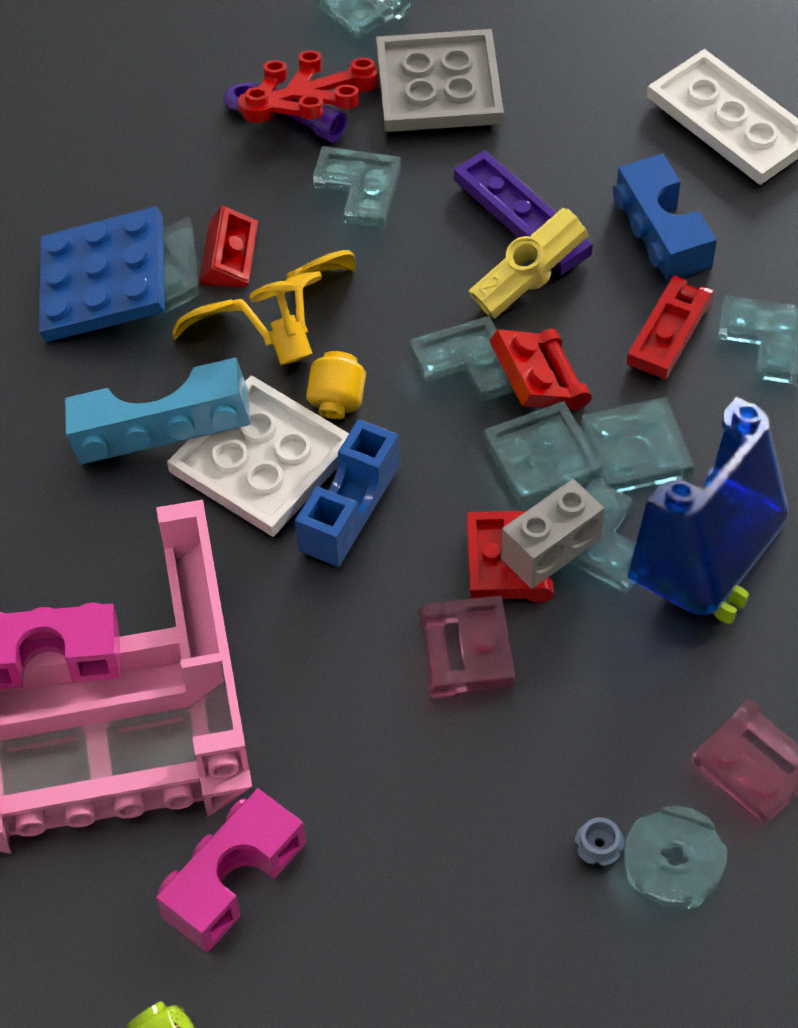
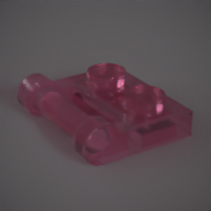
[418,596,515,699]
[691,699,798,825]

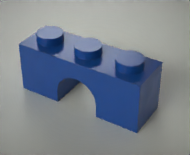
[613,154,717,282]
[295,419,400,567]

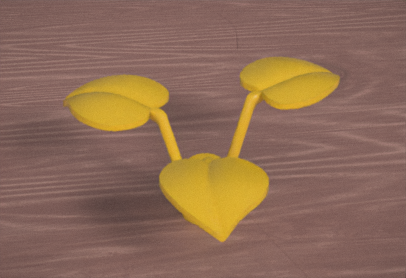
[172,250,356,366]

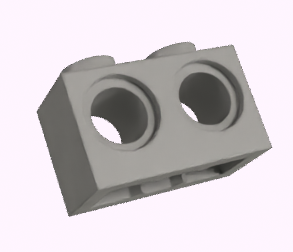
[501,479,605,589]

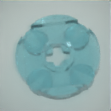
[624,806,727,908]

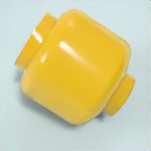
[306,351,366,419]

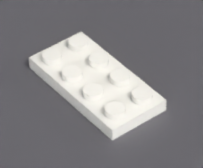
[647,49,798,185]

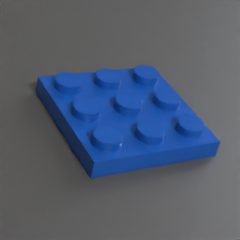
[39,206,165,342]

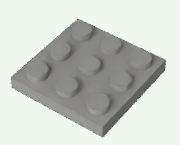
[376,29,504,132]

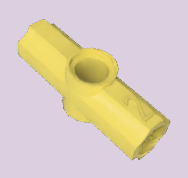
[468,208,589,319]

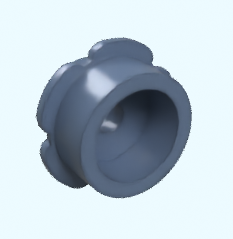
[575,817,625,866]

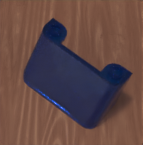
[627,397,790,615]

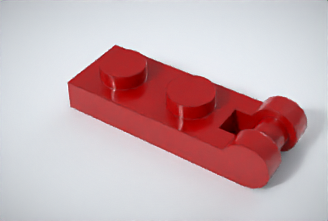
[626,276,714,380]

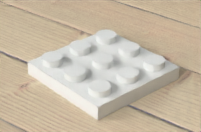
[167,375,349,537]

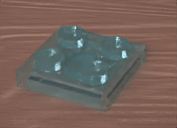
[581,397,694,495]
[483,401,603,507]

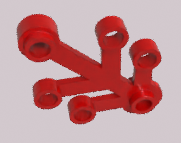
[238,50,379,123]

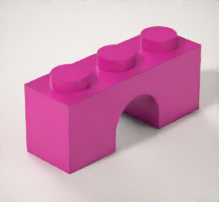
[0,603,121,689]
[156,788,306,953]

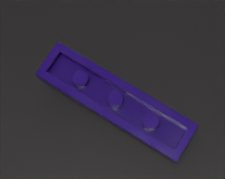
[454,150,593,276]

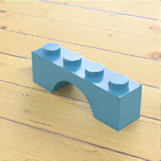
[65,357,251,465]

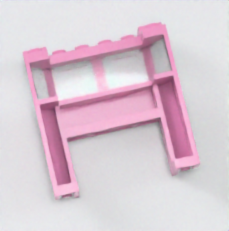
[0,500,252,854]

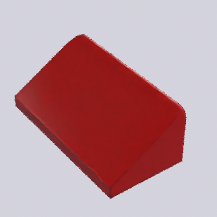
[199,205,259,287]

